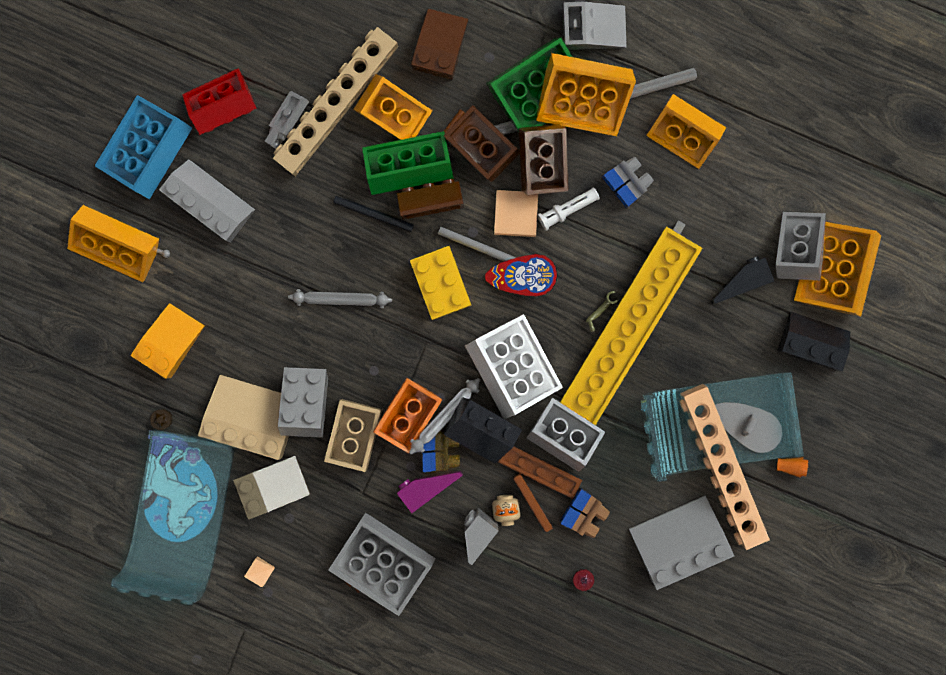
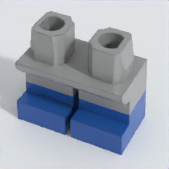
[602,157,654,208]

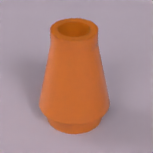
[776,457,808,478]

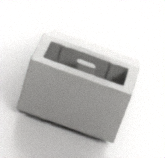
[562,2,626,50]

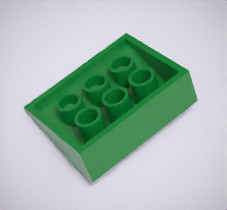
[486,37,572,132]

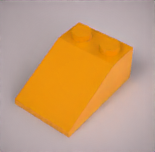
[353,74,432,140]
[131,303,205,379]

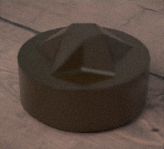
[150,409,173,430]

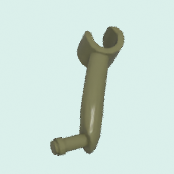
[586,291,618,332]

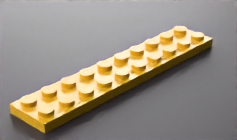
[560,227,703,425]

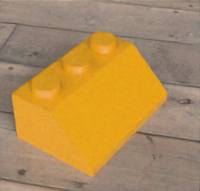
[646,94,726,169]

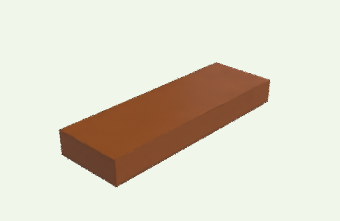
[513,473,553,532]

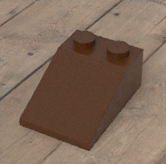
[411,9,468,80]
[444,105,520,182]

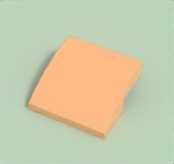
[494,190,538,237]

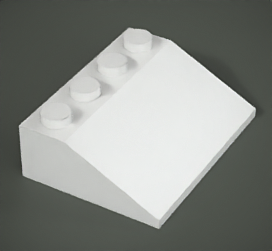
[465,314,563,419]

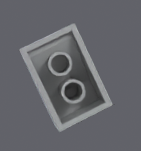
[776,212,826,281]

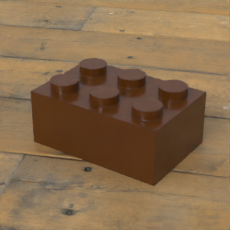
[519,124,568,195]

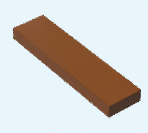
[498,446,582,499]

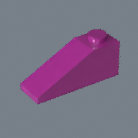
[397,471,463,513]

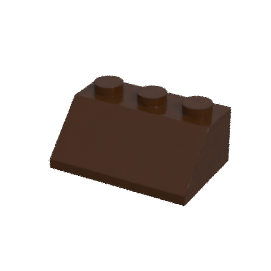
[397,179,464,220]

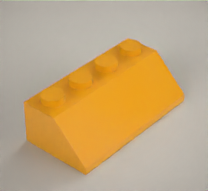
[67,205,159,282]

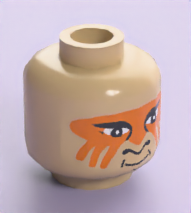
[492,495,520,526]

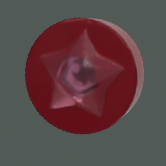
[573,569,594,591]

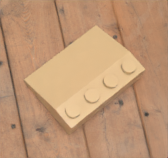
[198,375,289,460]

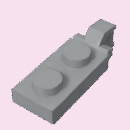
[265,91,309,149]

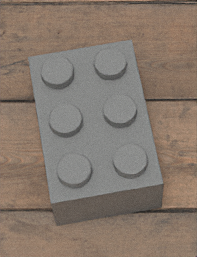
[278,367,328,437]

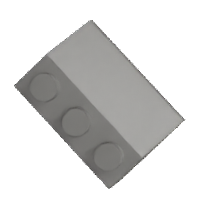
[526,398,605,472]
[464,508,499,565]

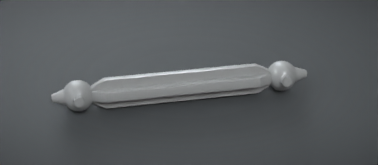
[288,289,392,308]
[409,378,480,454]

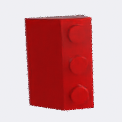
[182,68,256,135]

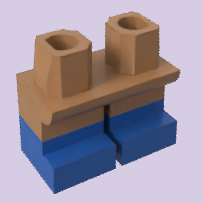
[560,488,610,538]

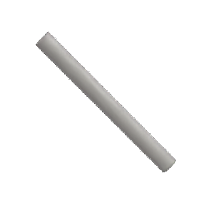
[438,227,516,262]

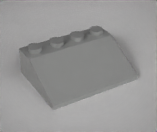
[629,495,734,590]
[329,513,436,616]

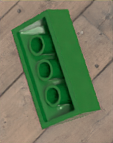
[362,131,454,195]

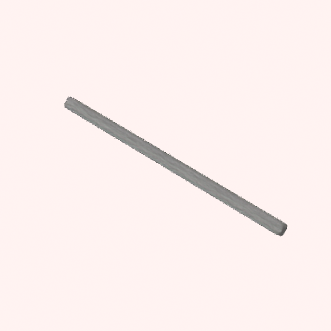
[495,68,697,135]

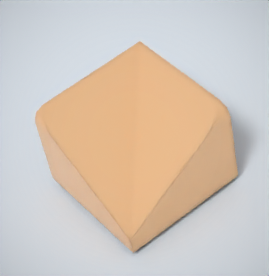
[244,557,275,587]

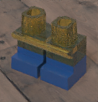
[422,431,460,472]

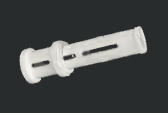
[537,187,600,231]

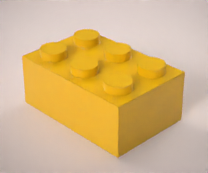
[410,246,472,320]

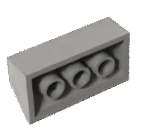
[159,159,255,243]

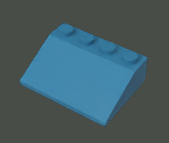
[95,95,192,199]

